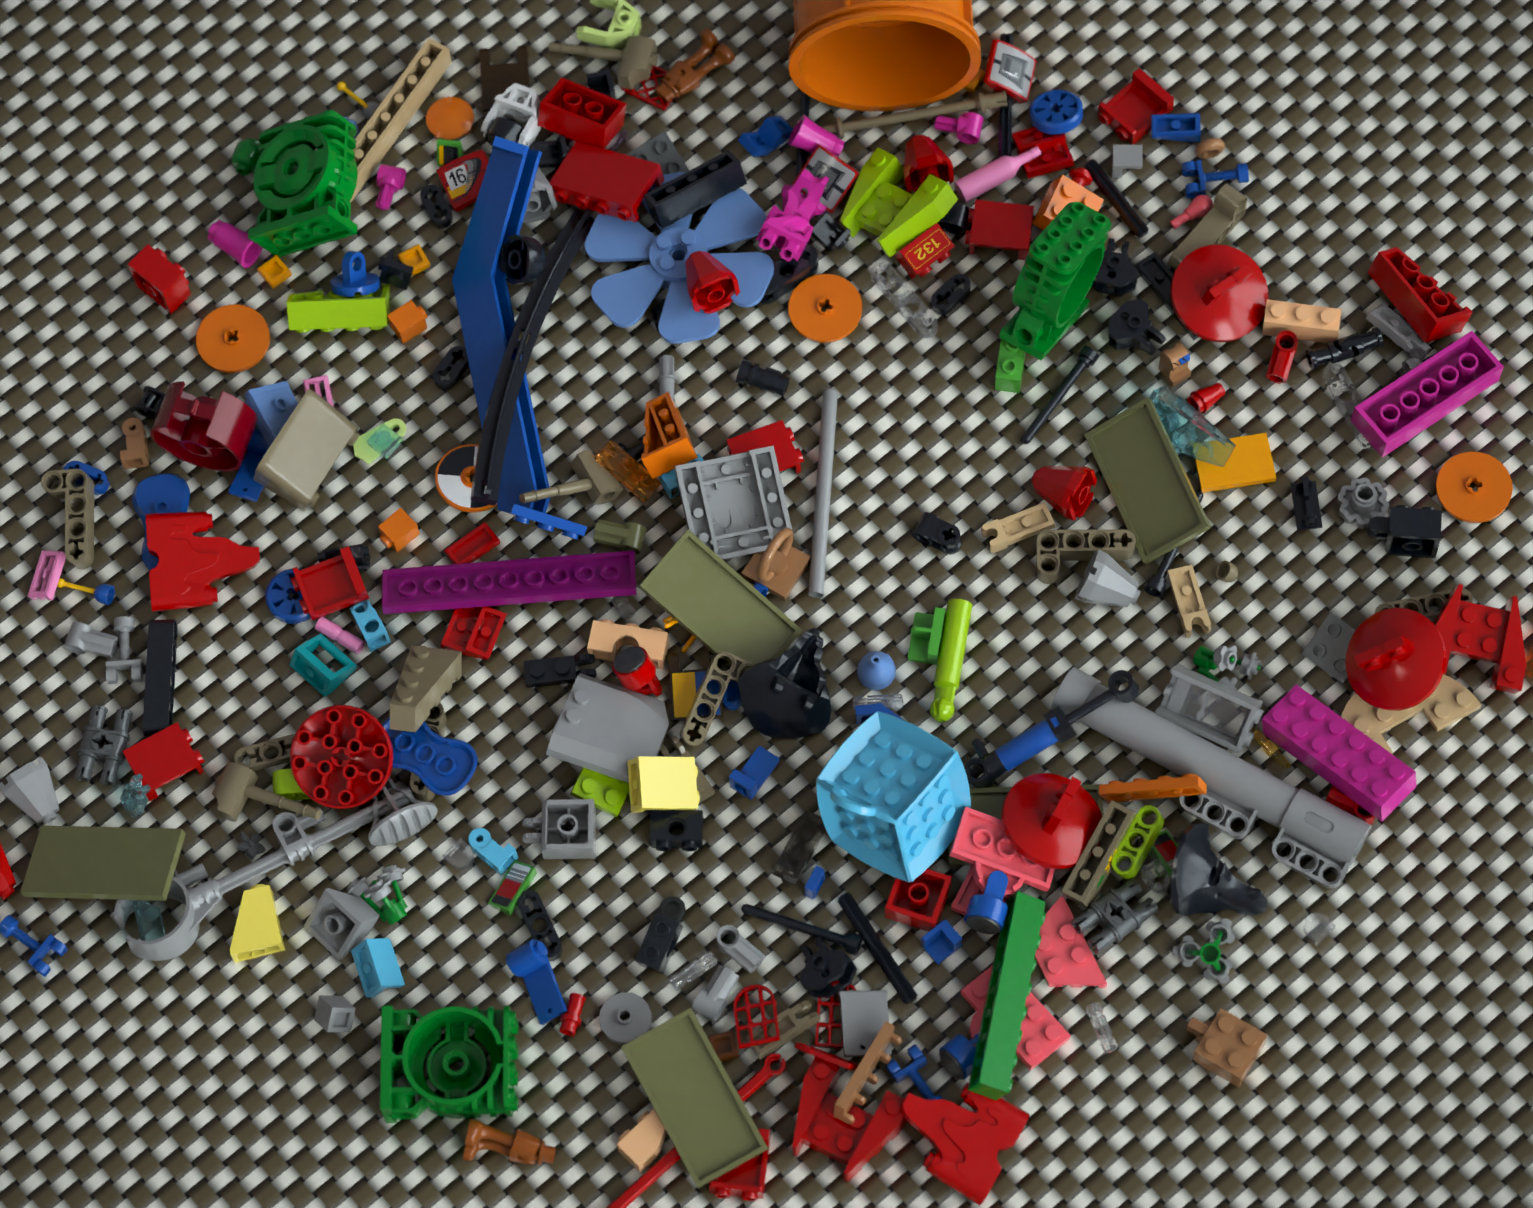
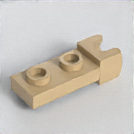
[981,502,1055,553]
[1167,564,1211,638]

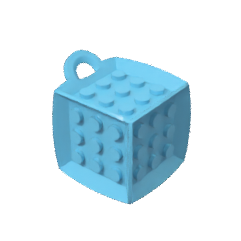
[816,711,971,882]

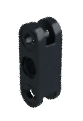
[760,245,819,304]

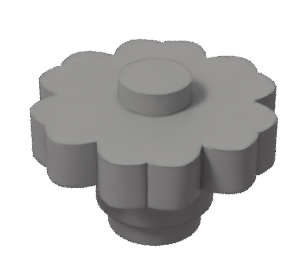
[1337,478,1389,529]

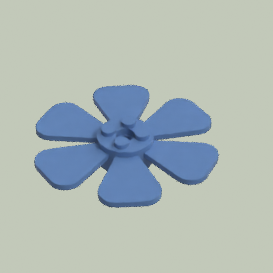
[584,172,774,344]

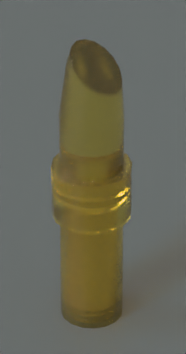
[1253,729,1291,768]

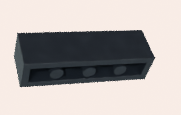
[644,150,747,229]

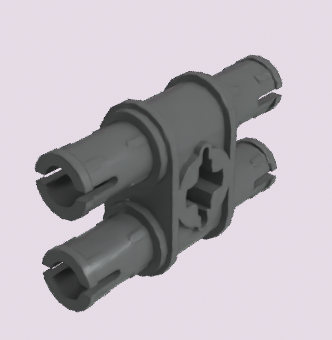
[74,705,133,786]
[1071,878,1159,954]

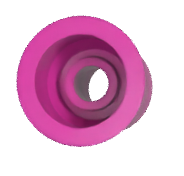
[788,115,844,156]
[207,220,263,268]

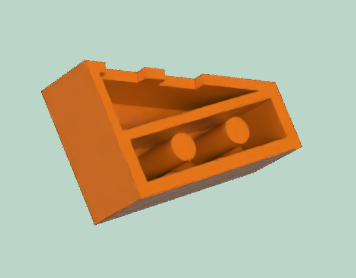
[641,392,698,479]

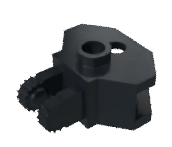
[1092,238,1138,296]
[1108,299,1166,356]
[799,936,857,998]

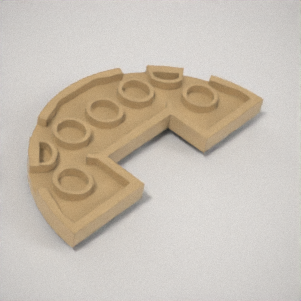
[1341,675,1481,755]

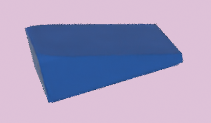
[1151,113,1201,142]

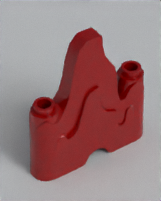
[146,512,260,612]
[900,1082,1030,1205]

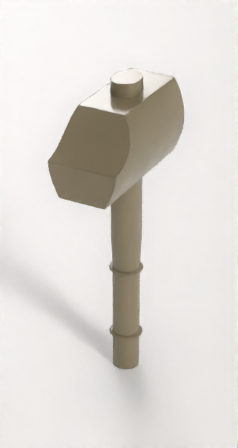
[549,36,658,90]
[519,450,623,504]
[212,762,321,822]

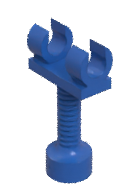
[1182,160,1249,199]
[0,915,68,977]
[885,1044,945,1100]

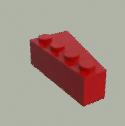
[1367,247,1473,343]

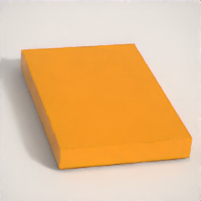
[1192,433,1276,493]

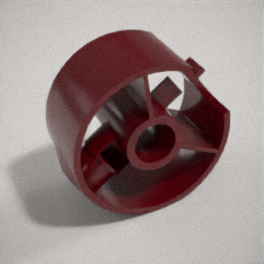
[150,381,258,471]

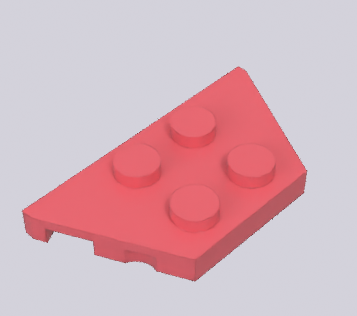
[1035,896,1107,988]

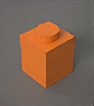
[387,300,428,344]
[378,507,420,553]

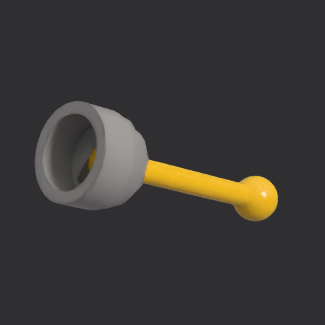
[336,81,380,120]

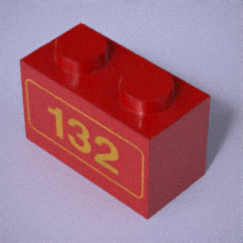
[894,223,955,279]

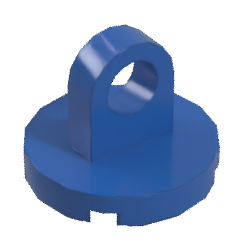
[330,251,380,297]

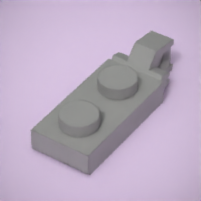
[1366,304,1431,360]

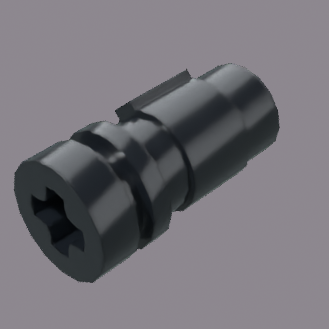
[736,359,790,396]

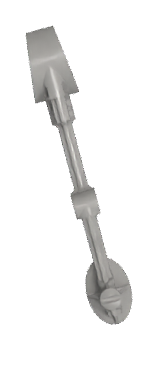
[114,776,438,961]

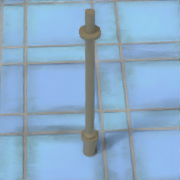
[821,91,1008,139]

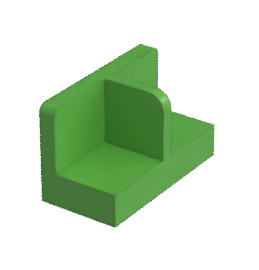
[908,607,945,665]

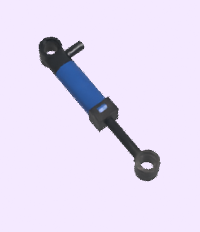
[964,670,1139,788]

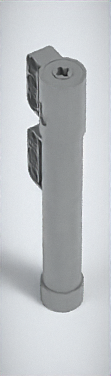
[1051,667,1372,889]

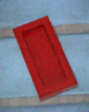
[444,522,500,564]

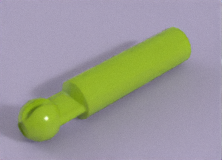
[930,599,973,722]

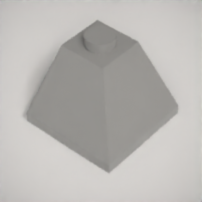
[304,888,380,961]

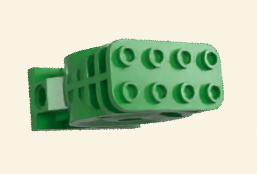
[248,110,358,257]
[999,202,1111,361]
[380,1006,518,1123]

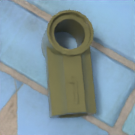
[593,520,647,555]

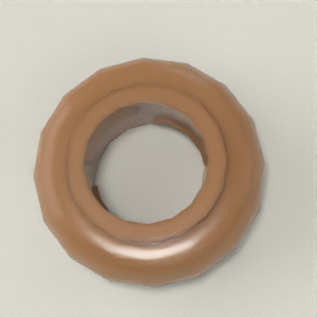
[1195,138,1225,159]

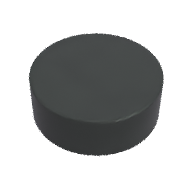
[659,896,686,922]

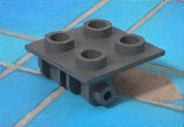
[626,131,689,175]
[1301,612,1356,683]

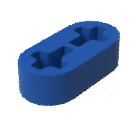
[64,460,110,495]

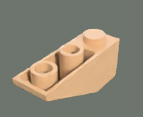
[617,1109,667,1173]

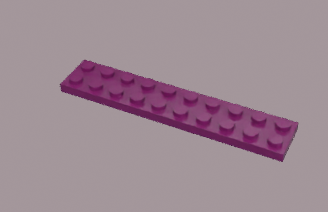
[382,551,637,614]

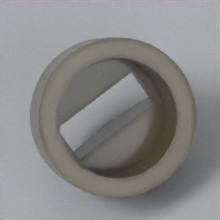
[1216,561,1238,582]

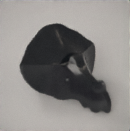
[738,628,832,739]
[1167,822,1268,916]

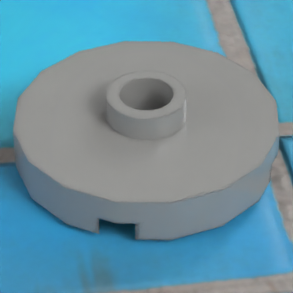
[599,992,652,1045]

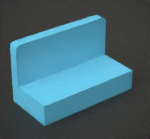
[351,938,405,998]

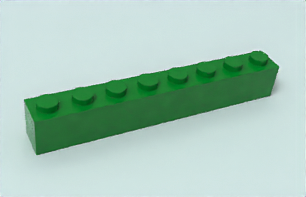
[968,891,1046,1100]

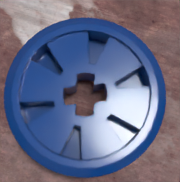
[1029,90,1083,134]
[265,569,311,624]

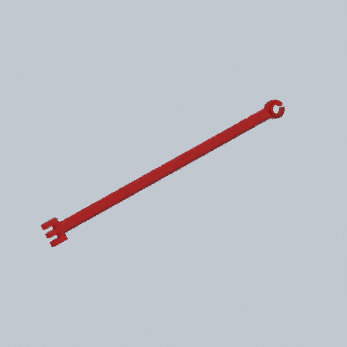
[606,1053,786,1208]

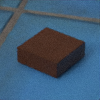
[707,1030,739,1062]

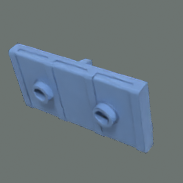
[244,381,298,447]

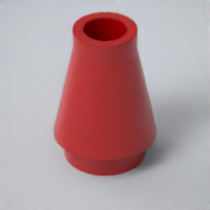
[1187,382,1225,414]

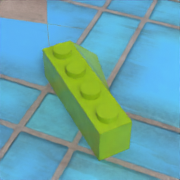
[286,283,390,333]

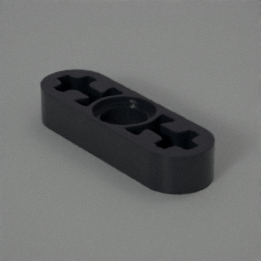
[517,890,563,961]

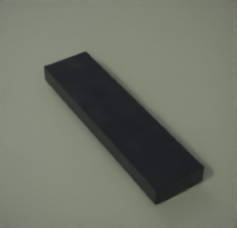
[1135,252,1199,340]

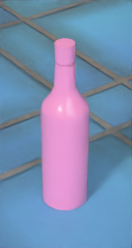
[954,146,1041,203]

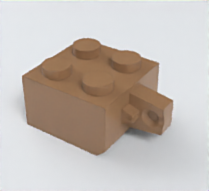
[1186,1008,1267,1088]

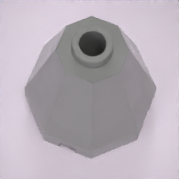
[523,166,557,223]
[1075,549,1140,608]
[0,758,60,824]

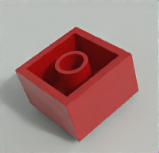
[128,244,191,314]
[885,869,952,932]

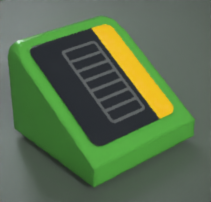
[437,139,464,167]

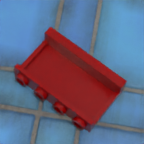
[549,141,665,223]

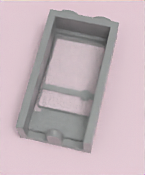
[1155,663,1264,753]

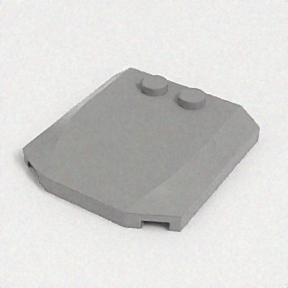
[674,446,792,560]
[546,673,669,783]

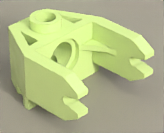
[576,0,641,49]

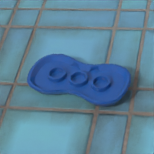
[132,473,196,570]
[382,717,478,796]

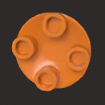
[426,97,474,140]

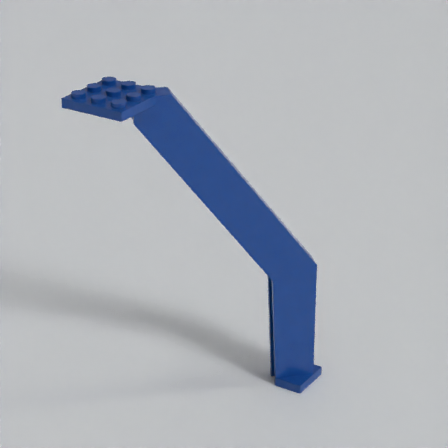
[452,136,587,540]

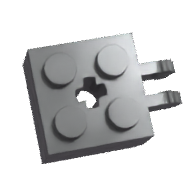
[522,799,596,859]

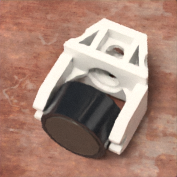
[481,83,541,149]

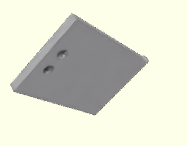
[838,990,892,1057]

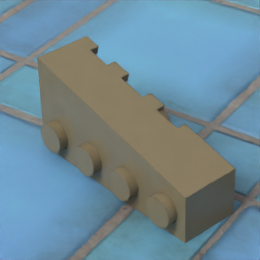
[390,646,462,732]

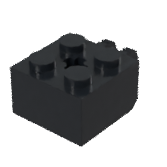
[1366,505,1442,559]

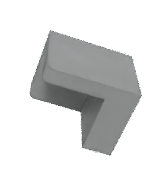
[1112,145,1143,178]
[314,995,356,1032]

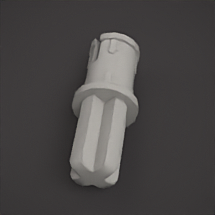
[657,354,677,402]

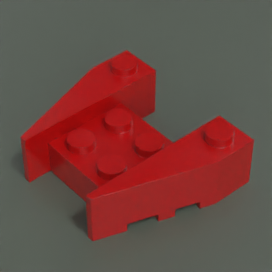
[1433,584,1527,694]
[792,1056,906,1182]

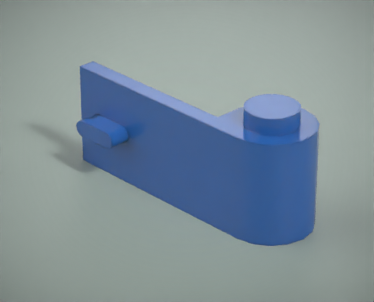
[228,426,269,502]
[506,939,567,1025]

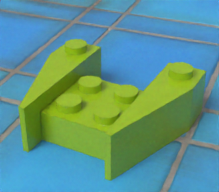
[840,147,958,258]

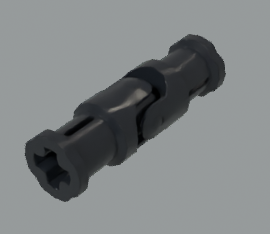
[1306,327,1384,370]

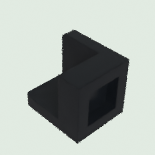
[586,69,616,99]

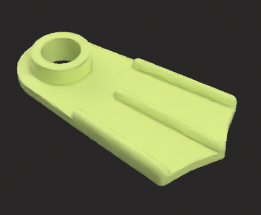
[353,418,407,464]

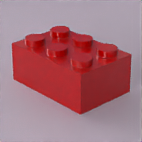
[537,78,627,149]

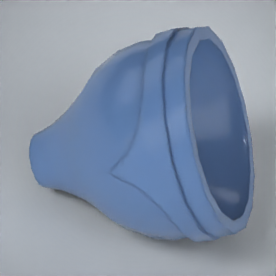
[857,651,896,690]

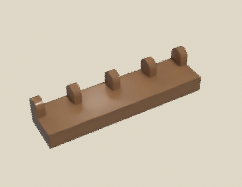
[833,1021,902,1124]

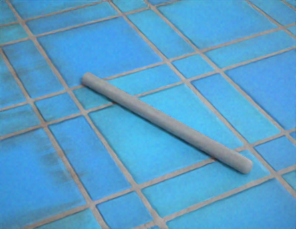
[808,388,838,598]

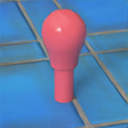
[1169,195,1213,230]

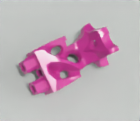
[756,169,829,262]

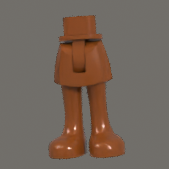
[655,28,735,103]
[463,1119,556,1165]

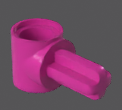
[934,112,983,144]
[376,164,406,211]

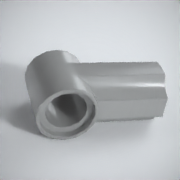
[64,622,119,659]
[716,925,765,974]
[692,965,739,1021]

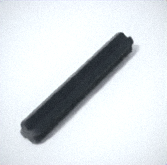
[1084,159,1148,238]

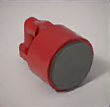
[612,646,662,696]

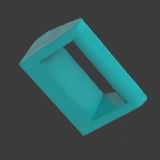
[289,633,357,697]

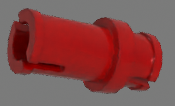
[559,993,586,1036]

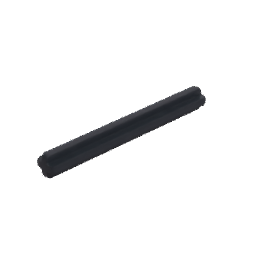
[838,892,917,1004]

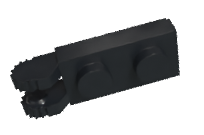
[524,654,597,688]

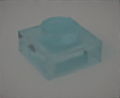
[367,423,403,459]

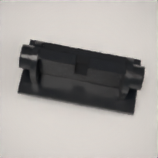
[1290,476,1322,530]
[317,544,370,571]

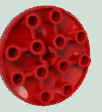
[1170,245,1268,342]
[1345,608,1446,711]
[290,705,393,809]
[1001,773,1102,869]

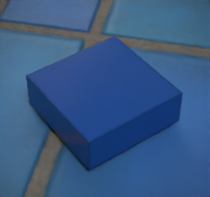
[804,865,825,899]

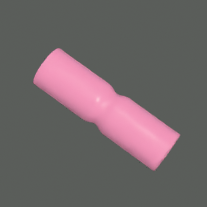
[315,617,365,654]

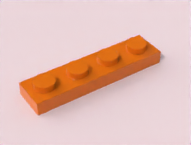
[1099,773,1207,803]

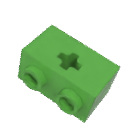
[995,339,1026,393]

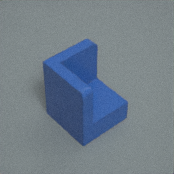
[921,919,962,964]

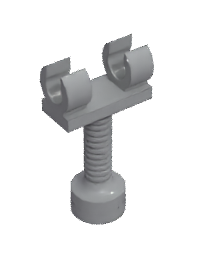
[106,616,143,684]

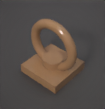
[741,527,811,601]

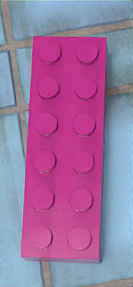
[1351,331,1504,458]
[1262,684,1416,822]

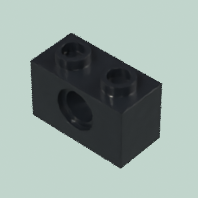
[650,810,704,852]
[635,912,683,975]

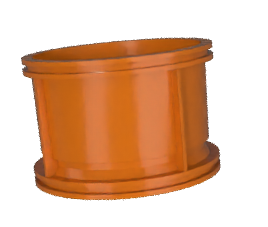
[788,0,981,112]

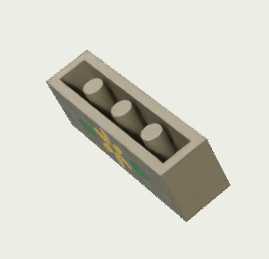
[1061,800,1136,909]

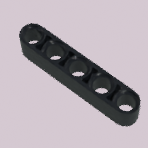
[143,619,178,738]

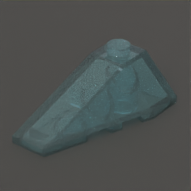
[1149,386,1236,467]

